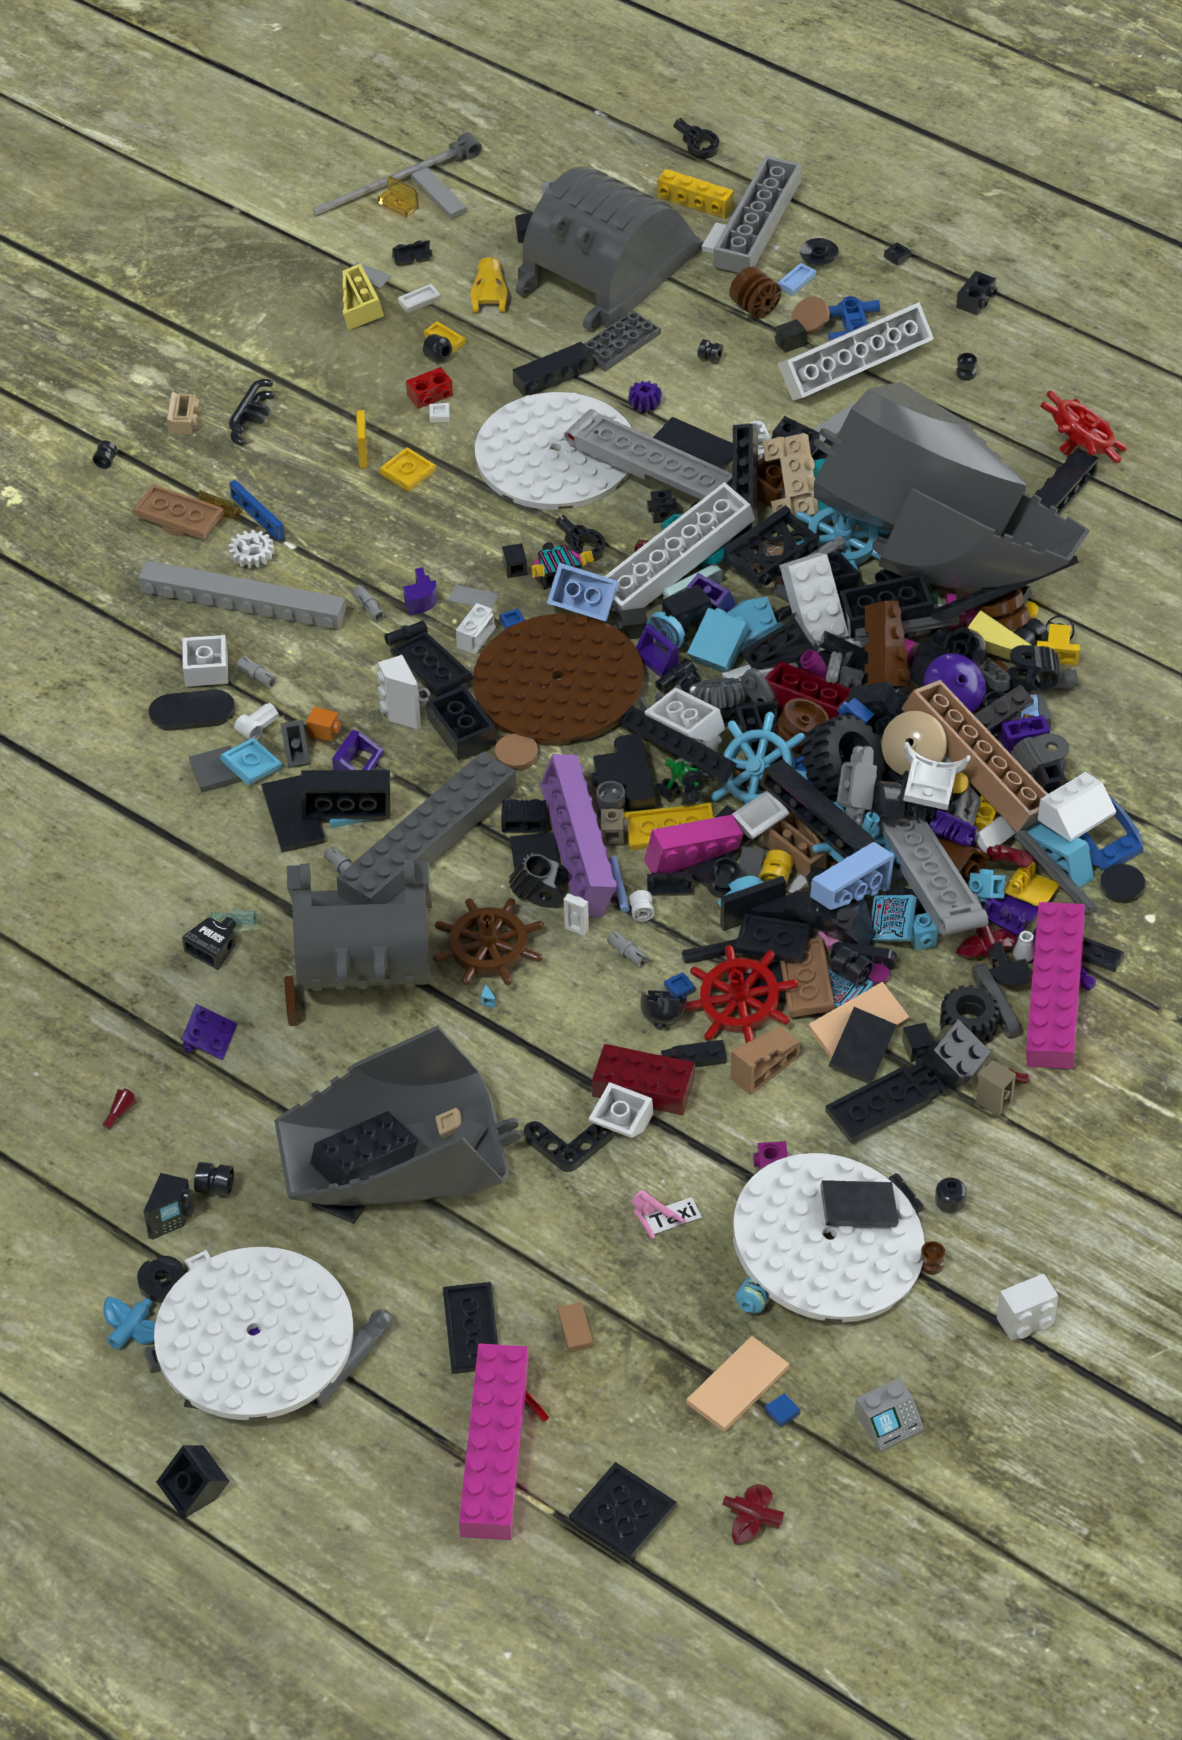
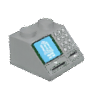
[855,1378,924,1452]

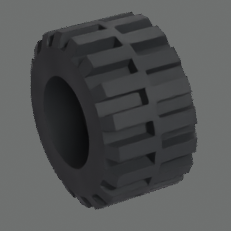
[940,985,999,1045]

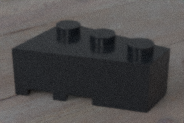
[741,612,819,668]
[736,700,778,765]

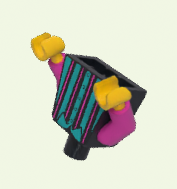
[531,542,594,590]

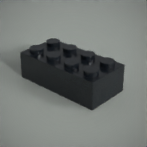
[840,573,933,638]
[301,770,390,820]
[310,1111,418,1186]

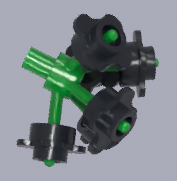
[655,758,715,806]

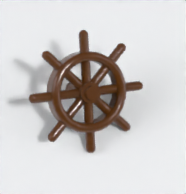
[433,898,544,985]

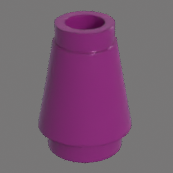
[800,650,828,678]

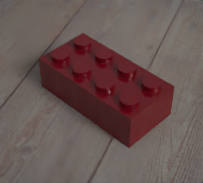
[765,661,851,719]
[592,1044,695,1116]

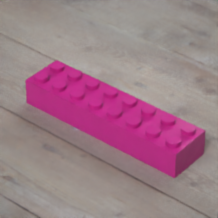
[1026,902,1085,1069]
[459,1344,529,1540]

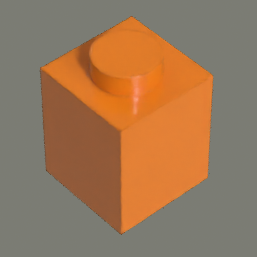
[306,707,341,742]

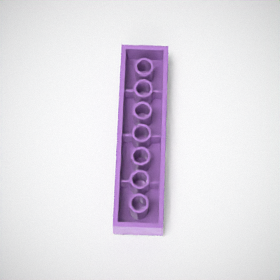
[540,754,617,917]

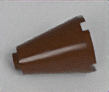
[938,838,990,887]

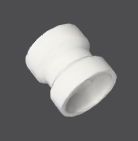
[629,890,654,922]

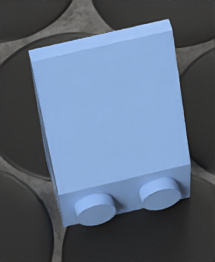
[547,563,619,621]

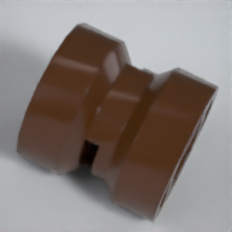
[921,1241,945,1275]

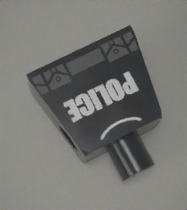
[182,917,236,970]

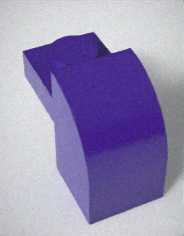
[403,567,437,616]

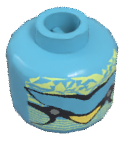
[736,1277,771,1313]

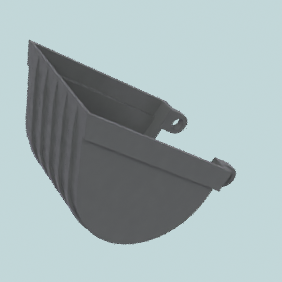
[516,166,703,331]
[287,860,432,992]

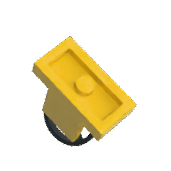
[1037,615,1080,666]

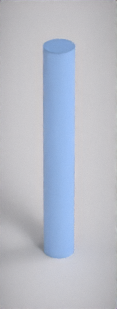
[608,856,630,913]

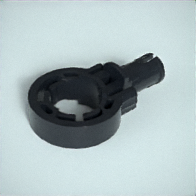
[673,118,719,159]
[555,515,605,563]

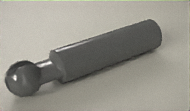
[310,1309,393,1408]

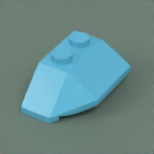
[727,597,777,643]

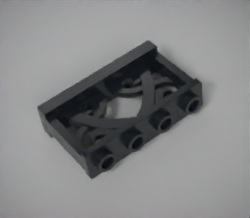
[723,505,820,590]

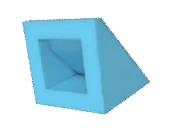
[481,985,496,1008]

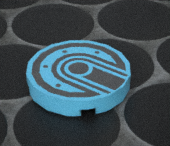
[647,612,685,648]

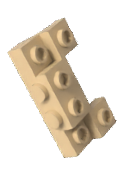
[762,433,819,517]

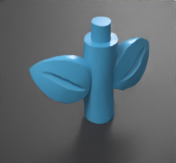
[103,1297,156,1350]

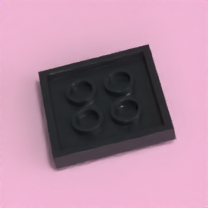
[569,1462,677,1561]

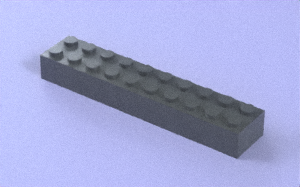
[336,752,516,905]

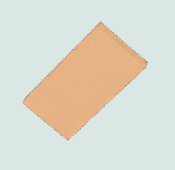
[807,982,909,1059]
[686,1336,790,1432]

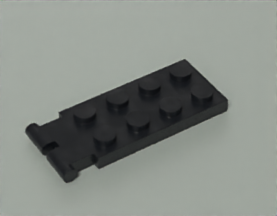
[825,1058,950,1144]

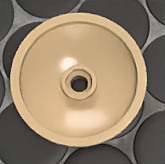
[882,711,947,775]

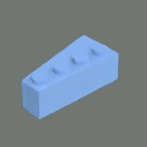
[810,842,894,910]

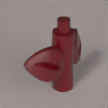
[986,844,1036,868]
[956,924,1018,968]
[722,1484,785,1545]

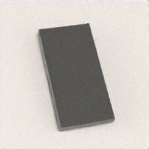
[584,310,661,372]

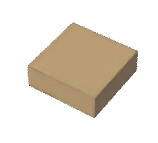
[436,1108,462,1139]

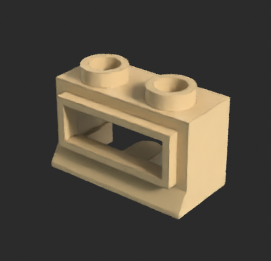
[167,392,200,435]

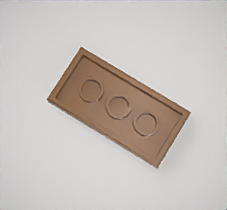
[132,484,224,539]
[780,937,835,1018]

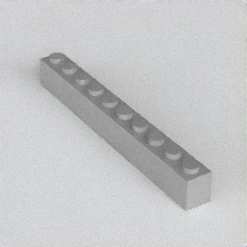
[139,560,346,630]

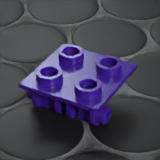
[930,809,977,848]
[985,893,1038,936]
[181,1003,237,1060]

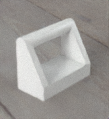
[733,791,789,839]

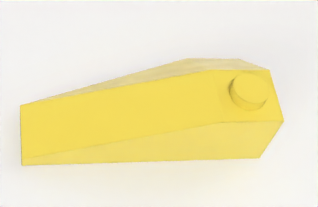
[968,610,1033,660]

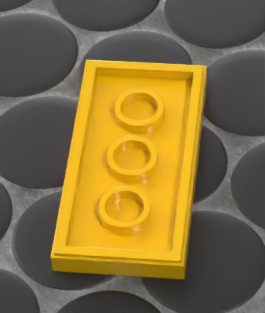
[624,803,714,851]

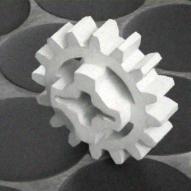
[229,530,274,568]

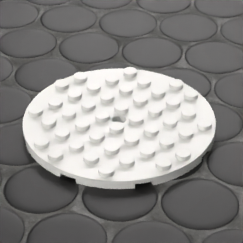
[475,392,631,510]
[732,1153,925,1322]
[154,1247,353,1420]

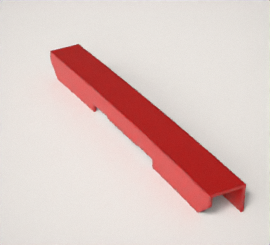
[525,1390,549,1423]

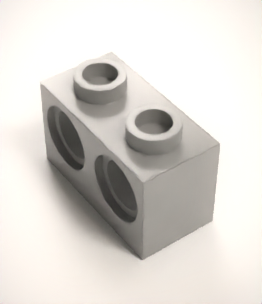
[946,785,981,825]

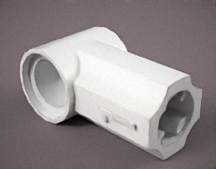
[234,703,279,740]

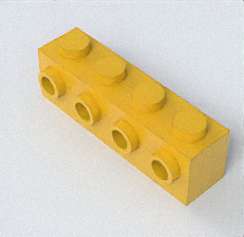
[657,169,734,219]

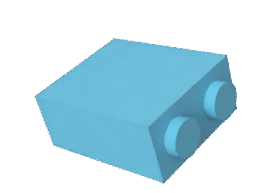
[687,608,750,672]

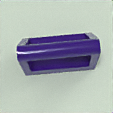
[636,624,678,678]
[332,729,384,770]

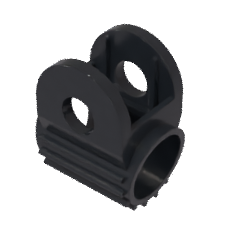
[1007,645,1062,692]
[508,853,569,908]

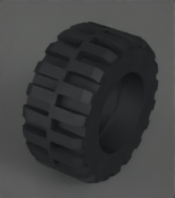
[802,715,886,802]

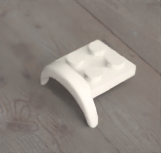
[903,742,970,810]

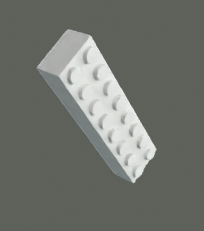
[778,303,934,401]
[604,482,755,614]

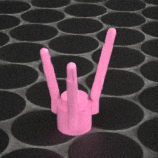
[632,1190,685,1239]

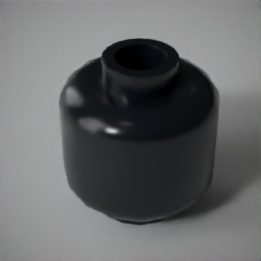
[423,334,452,362]
[935,1177,967,1213]

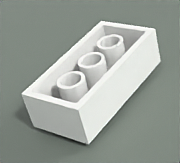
[779,553,849,646]

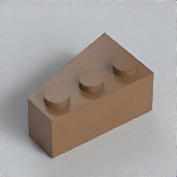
[763,810,827,878]
[731,1026,800,1095]

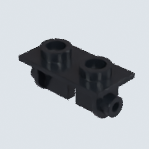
[392,240,433,265]
[647,871,692,894]

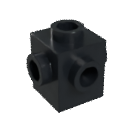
[647,490,677,524]

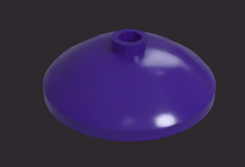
[924,654,986,713]

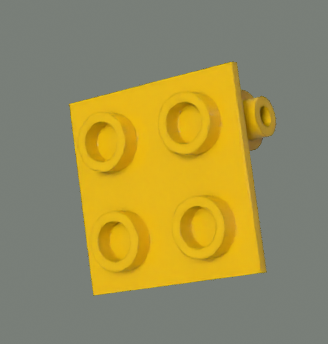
[1005,861,1059,906]

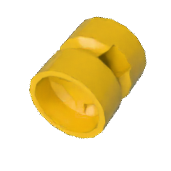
[758,850,794,885]

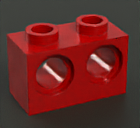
[406,367,453,409]

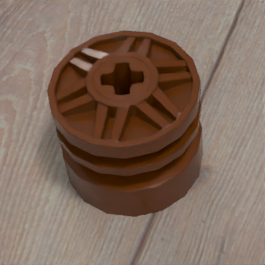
[729,266,782,319]

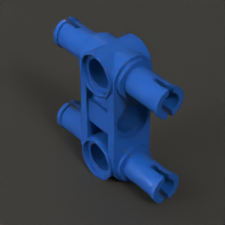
[828,296,880,341]

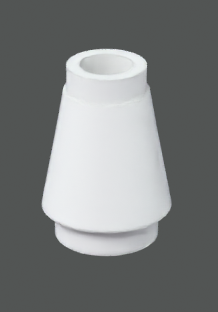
[1013,931,1035,963]

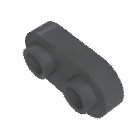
[741,668,776,703]

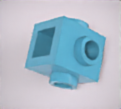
[969,869,1006,902]
[911,913,940,951]

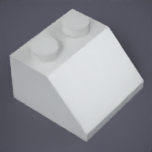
[588,1082,653,1138]

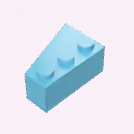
[1026,821,1094,888]

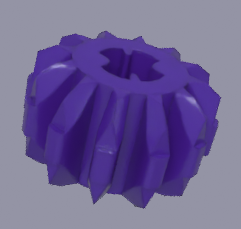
[628,380,662,413]

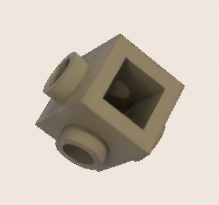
[597,809,629,844]

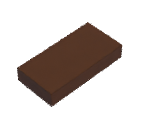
[284,975,298,1026]

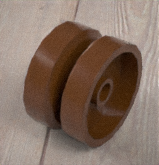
[977,589,1030,631]
[774,698,829,754]

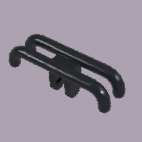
[229,379,275,446]

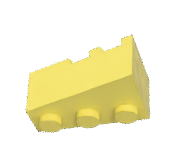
[343,264,384,330]

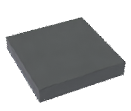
[189,745,243,792]

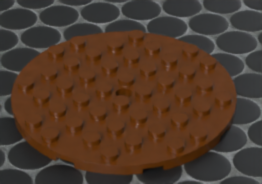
[473,613,644,745]

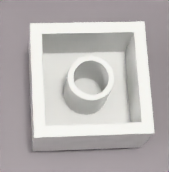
[182,635,228,687]
[997,1274,1058,1341]

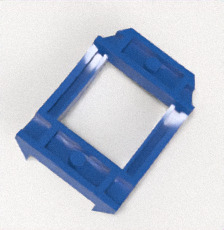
[1078,794,1143,870]

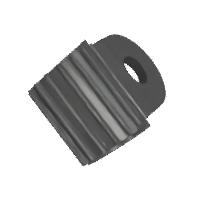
[1011,734,1069,779]

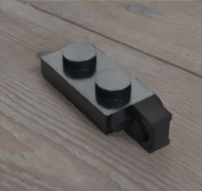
[661,1040,727,1068]

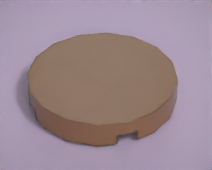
[791,296,830,335]
[495,733,538,770]

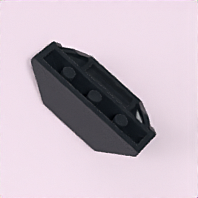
[783,885,875,946]

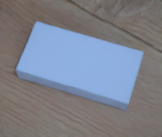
[778,263,816,296]

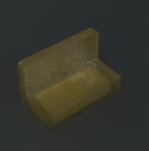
[378,176,419,218]

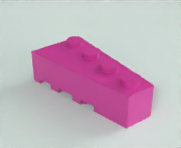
[644,814,743,874]

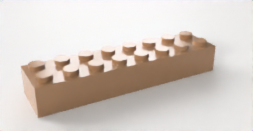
[901,680,1048,833]

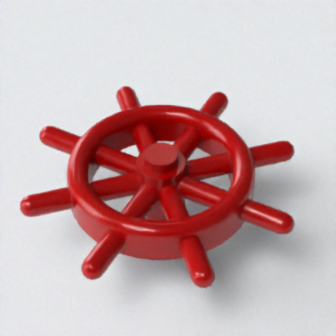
[1041,390,1127,463]
[685,945,798,1043]

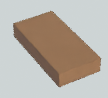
[557,1302,593,1352]

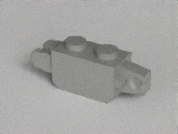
[837,746,877,826]

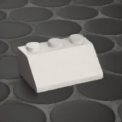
[376,655,421,729]
[645,687,725,741]
[1037,772,1116,842]

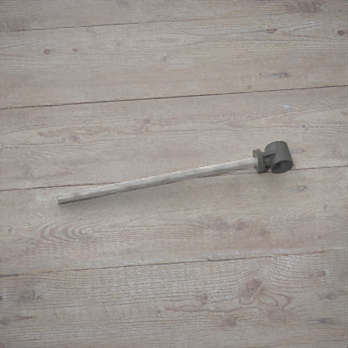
[313,132,482,216]

